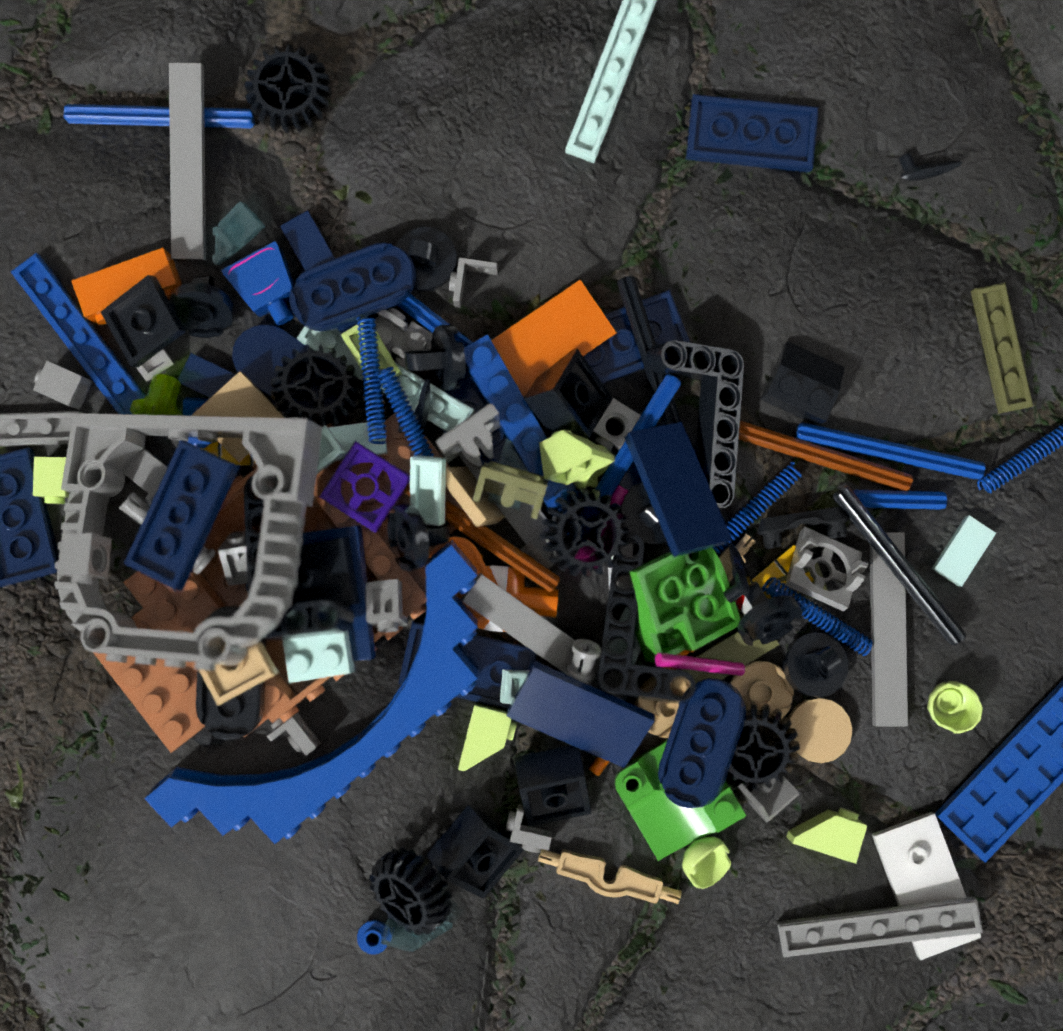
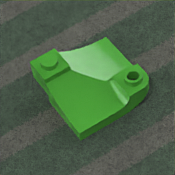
[629,548,741,663]
[615,739,746,861]

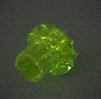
[130,374,184,416]

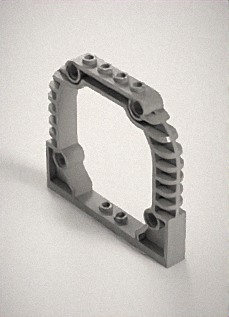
[55,413,322,671]

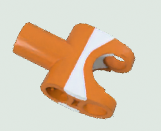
[476,566,558,632]

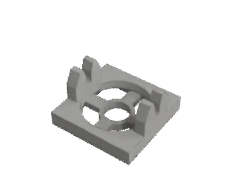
[436,404,500,468]
[785,527,868,611]

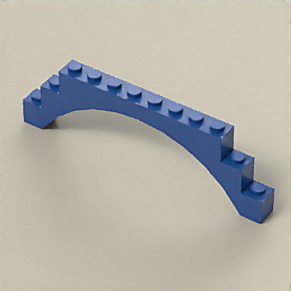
[144,540,478,844]

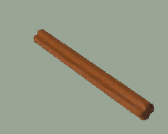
[739,421,913,491]
[402,470,560,592]

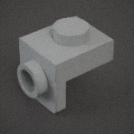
[505,804,552,853]

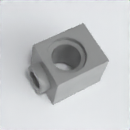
[33,361,93,410]
[592,398,641,452]
[58,533,112,584]

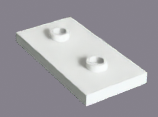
[872,812,981,960]

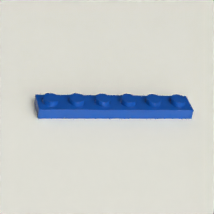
[464,334,578,516]

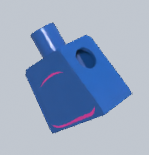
[221,241,294,325]

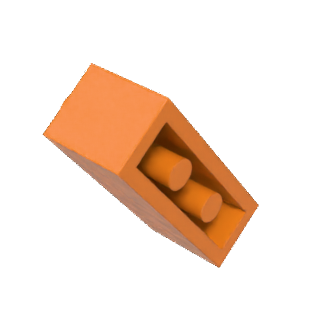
[71,248,182,324]

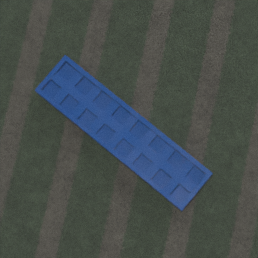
[935,680,1063,863]

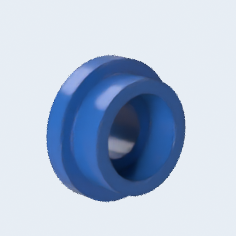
[357,920,390,954]

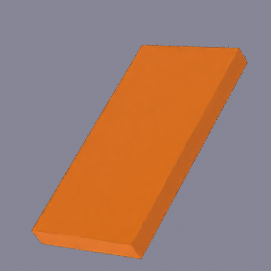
[491,280,617,397]

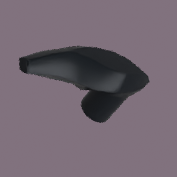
[898,153,962,181]
[398,379,431,434]
[723,543,751,603]

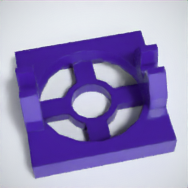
[319,441,410,533]

